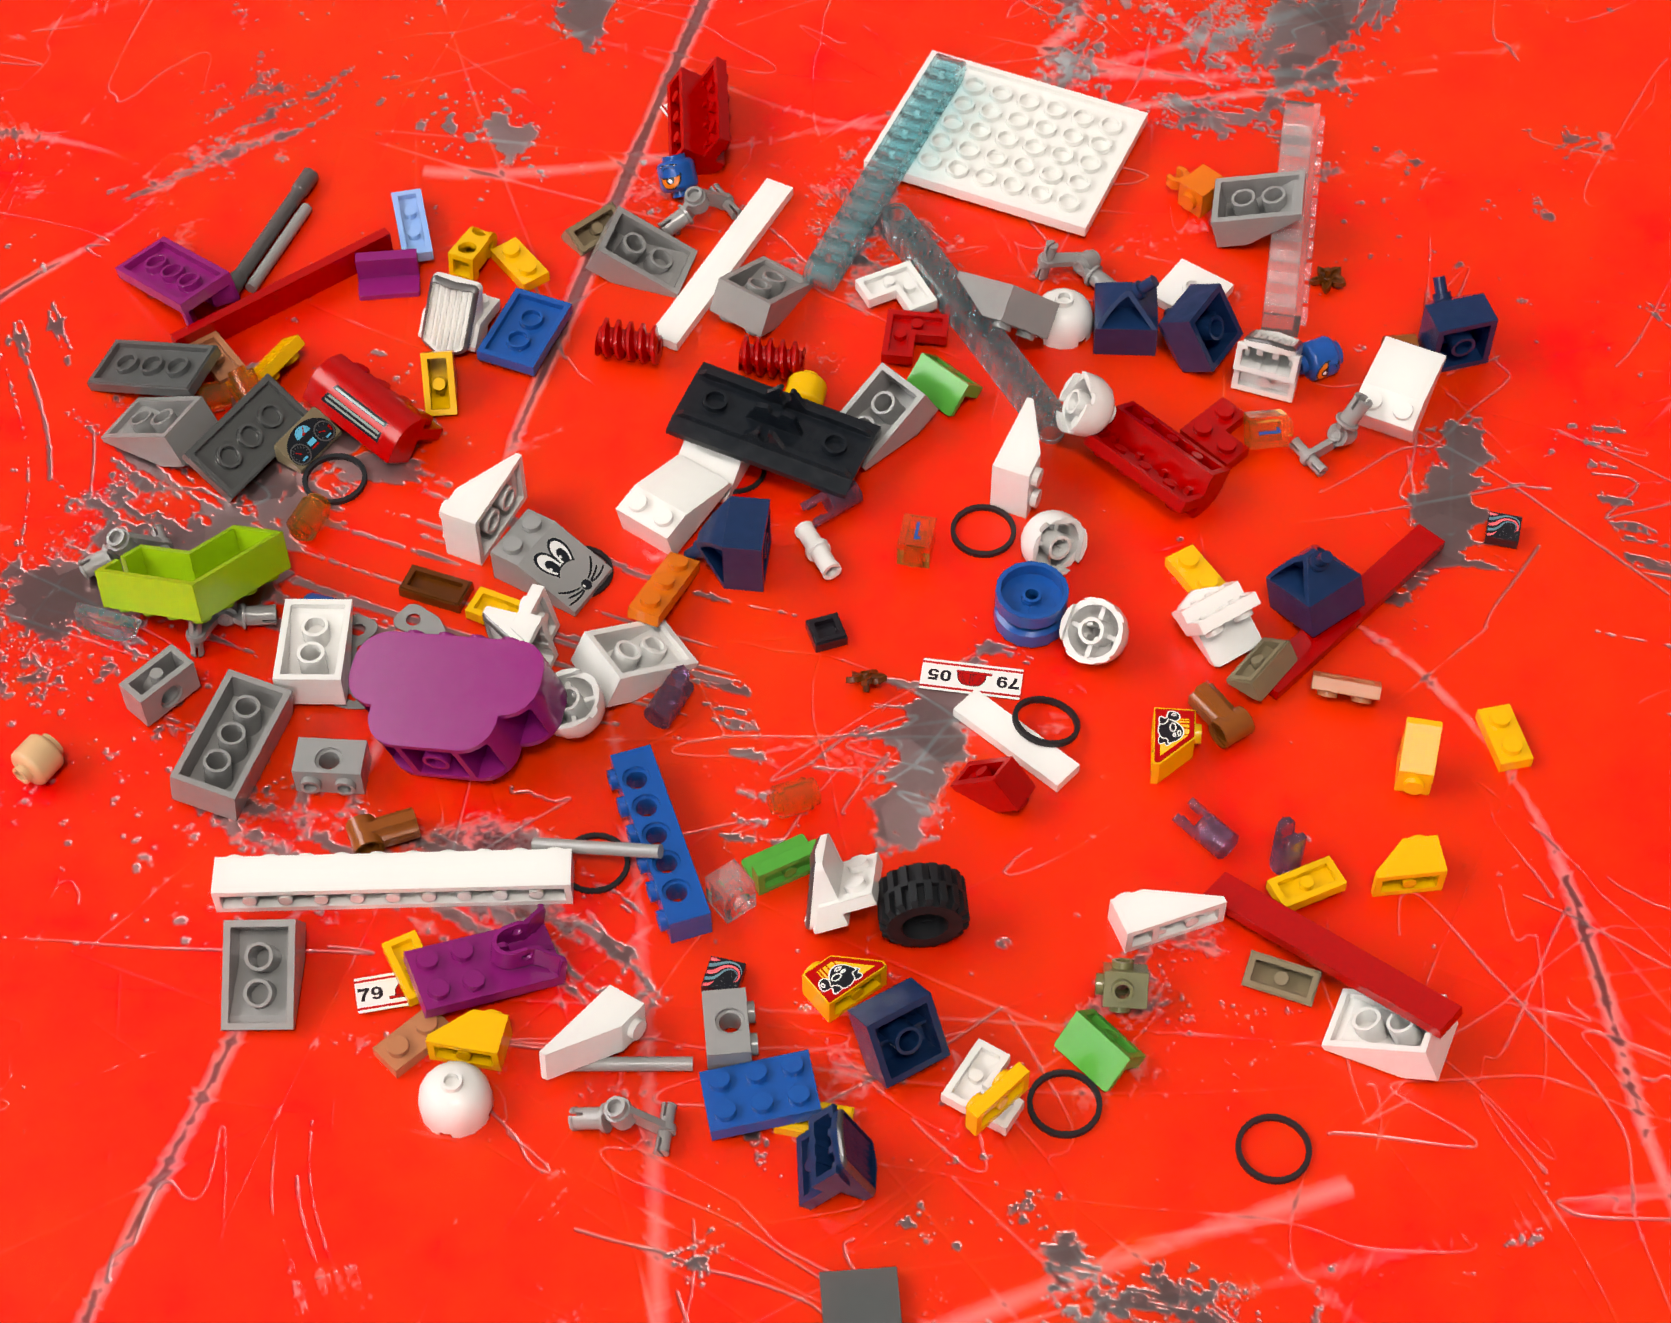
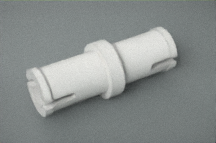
[794,521,842,580]

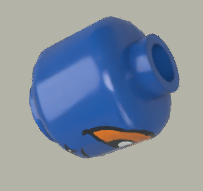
[656,153,698,199]
[1299,336,1344,381]

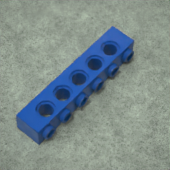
[606,745,712,944]

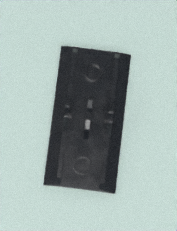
[666,362,881,499]

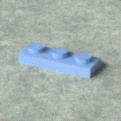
[391,188,434,262]

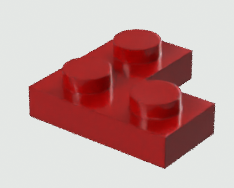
[881,309,950,365]
[1180,397,1249,469]

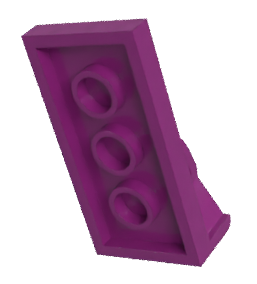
[115,236,240,326]
[403,904,568,1019]

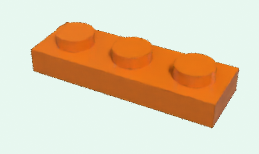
[627,551,700,627]

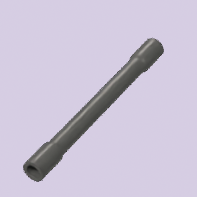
[230,168,319,293]

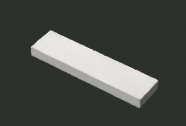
[953,689,1080,792]

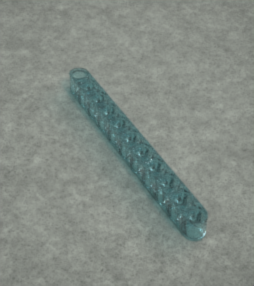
[803,53,966,291]
[883,203,1064,444]

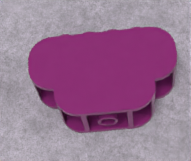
[348,630,567,781]

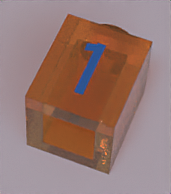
[1243,409,1294,450]
[897,513,937,569]

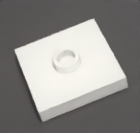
[1157,259,1234,310]

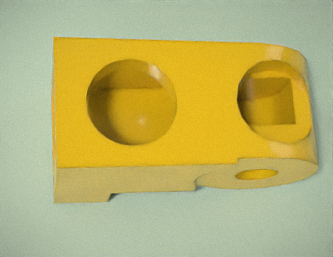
[448,226,497,281]

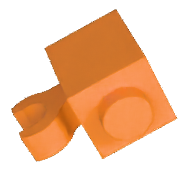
[1166,164,1225,218]

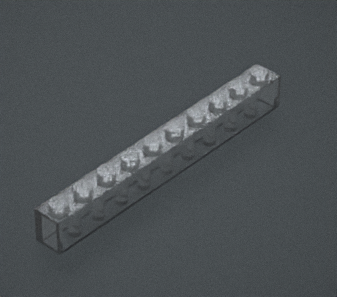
[1261,100,1325,338]

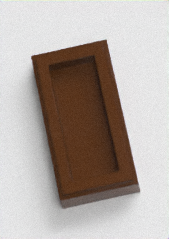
[399,564,474,614]

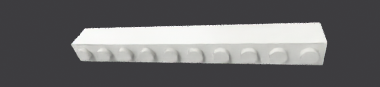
[211,847,574,912]

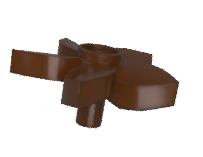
[1309,266,1346,294]
[846,669,887,692]

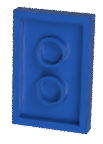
[476,288,573,376]
[699,1050,821,1141]

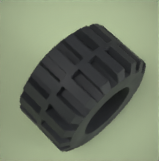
[877,862,970,948]

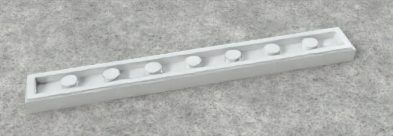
[656,178,793,351]

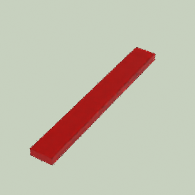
[170,227,393,344]
[1269,524,1445,700]
[1204,872,1463,1039]

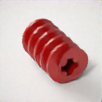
[595,317,663,366]
[738,335,806,380]

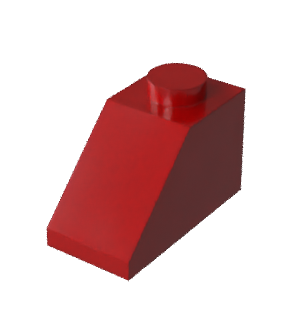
[950,756,1036,813]

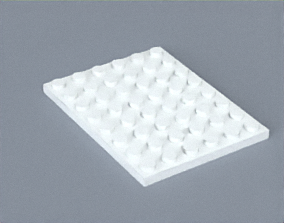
[864,50,1148,237]

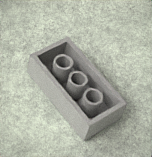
[169,669,294,821]

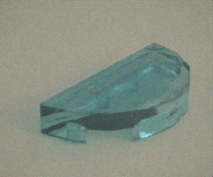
[73,602,143,641]

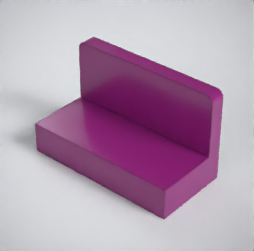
[355,249,420,301]

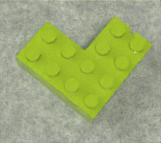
[94,525,291,624]

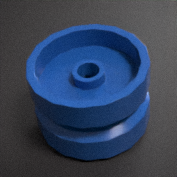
[993,561,1069,648]

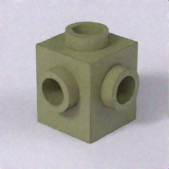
[1095,958,1149,1013]

